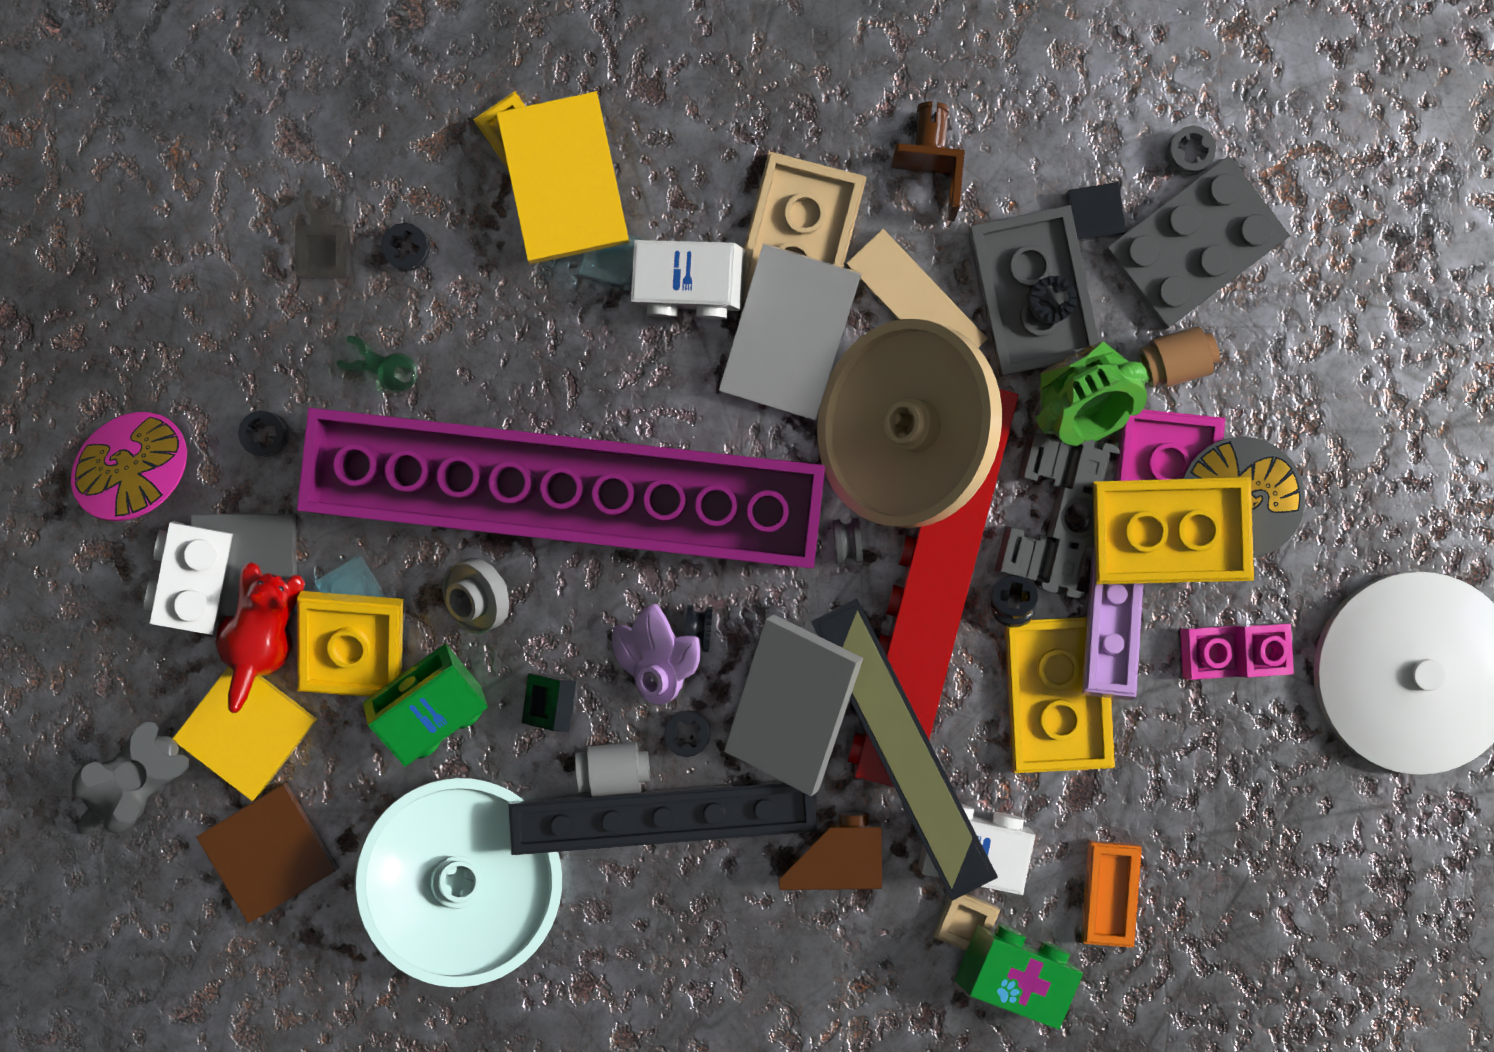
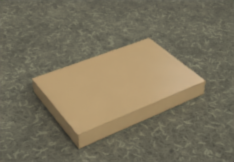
[743,151,867,304]

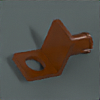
[891,101,965,222]

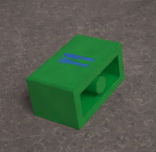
[363,643,488,767]

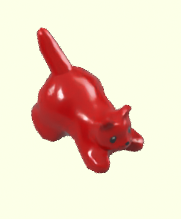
[215,562,305,713]

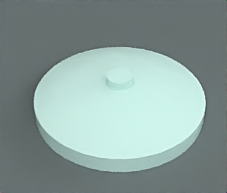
[354,778,562,987]

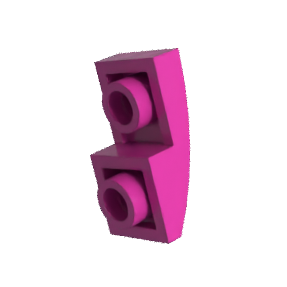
[1180,623,1294,680]

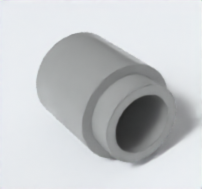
[575,742,650,797]

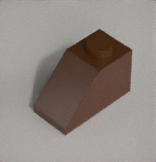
[778,812,882,890]

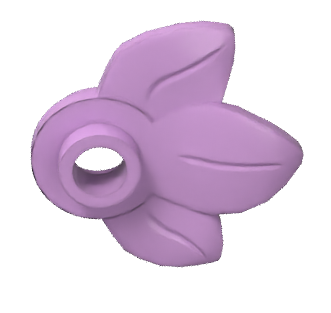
[612,604,700,705]

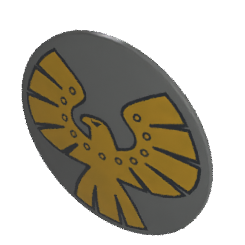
[1183,437,1305,558]

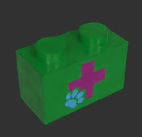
[954,924,1084,1030]

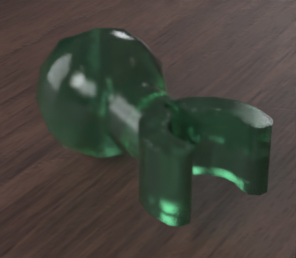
[337,335,418,393]

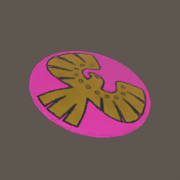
[71,412,187,521]

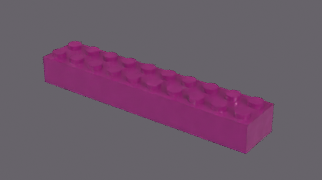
[297,407,825,569]

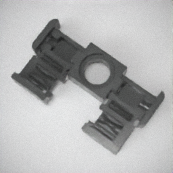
[995,433,1120,598]

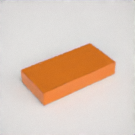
[1081,840,1142,948]

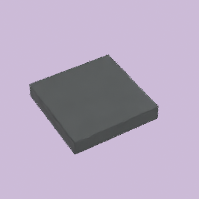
[191,514,297,616]

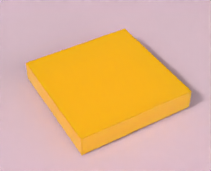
[297,591,403,697]
[173,667,318,801]

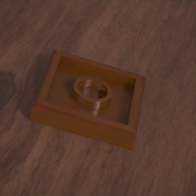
[196,782,339,924]

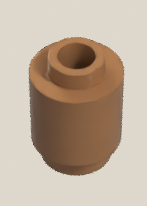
[1139,326,1220,388]

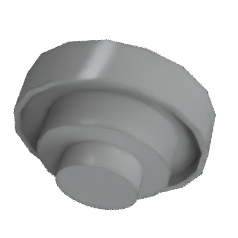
[442,557,509,634]

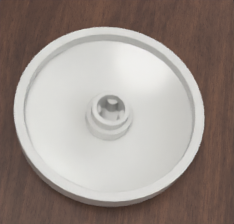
[1313,571,1494,775]

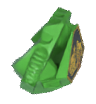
[1035,341,1150,446]

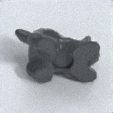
[71,721,189,835]

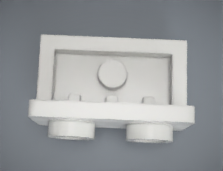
[143,521,233,635]

